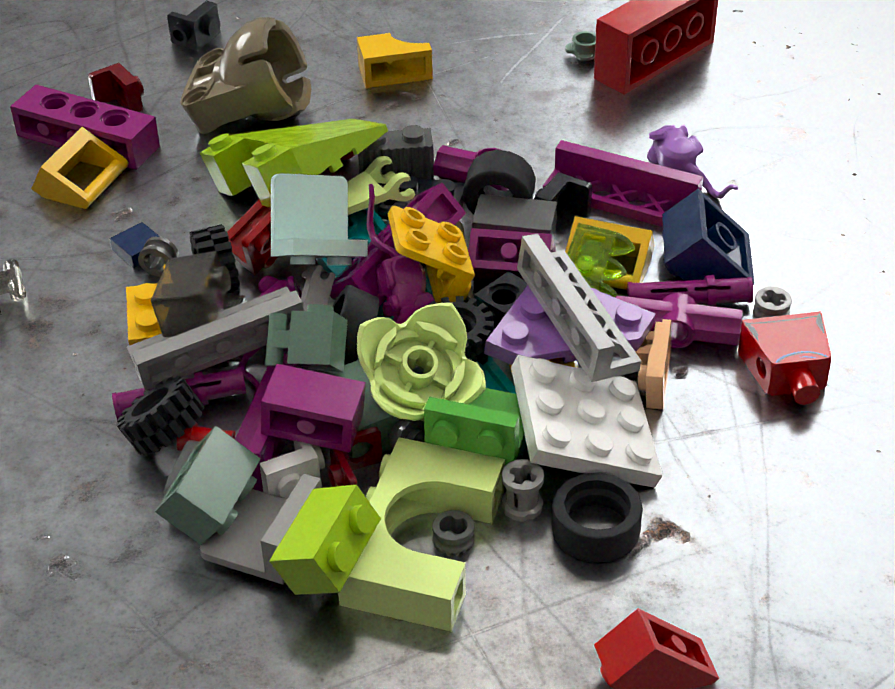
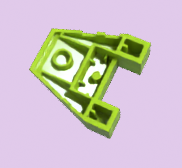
[200,119,388,208]

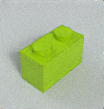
[269,485,381,595]

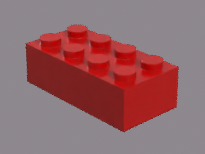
[594,0,718,95]

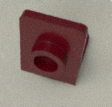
[327,426,382,487]

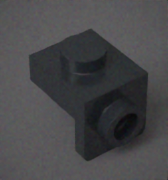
[167,0,221,51]
[534,172,592,223]

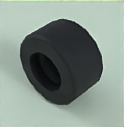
[463,150,536,215]

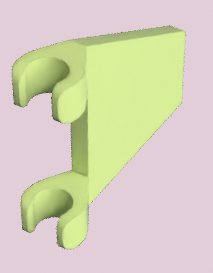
[347,156,415,215]

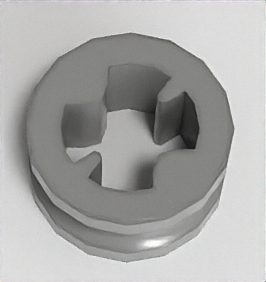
[753,286,793,318]

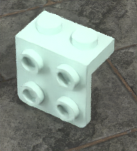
[271,173,368,266]

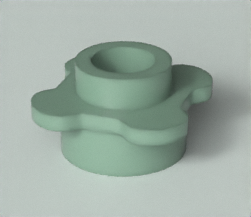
[565,31,596,61]

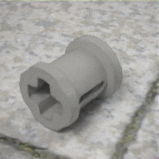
[502,459,544,522]

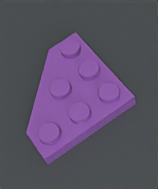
[484,285,656,365]

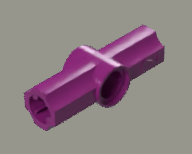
[616,293,743,348]

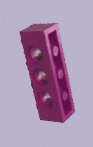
[10,84,160,170]

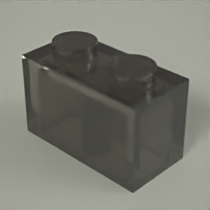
[151,251,231,338]

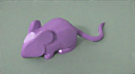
[647,125,738,199]

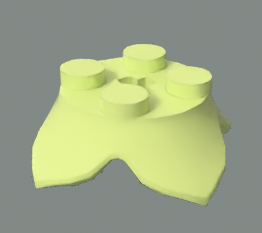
[357,303,486,421]

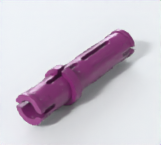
[627,275,753,307]
[112,366,247,420]

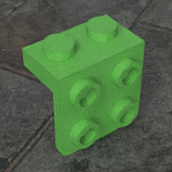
[424,388,525,465]

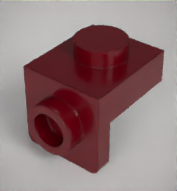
[88,62,144,112]

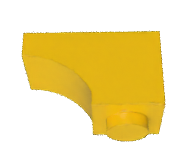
[357,33,433,88]

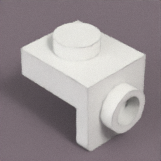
[260,441,325,499]

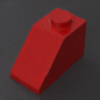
[594,608,719,689]

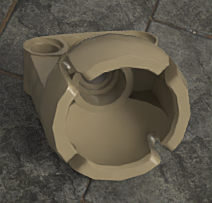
[180,17,312,134]

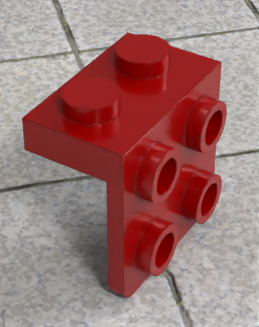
[227,200,278,275]

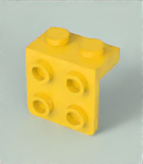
[388,206,475,304]

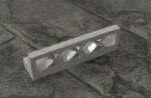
[517,233,642,382]
[127,287,304,391]

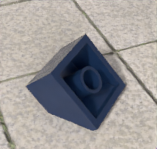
[662,188,755,285]

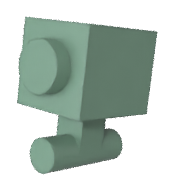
[265,304,348,372]

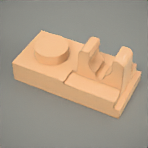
[635,319,671,409]

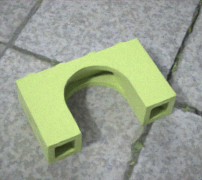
[338,437,505,632]

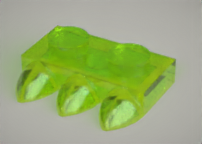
[567,223,635,298]

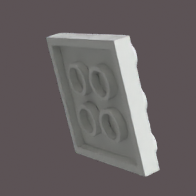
[511,355,663,488]

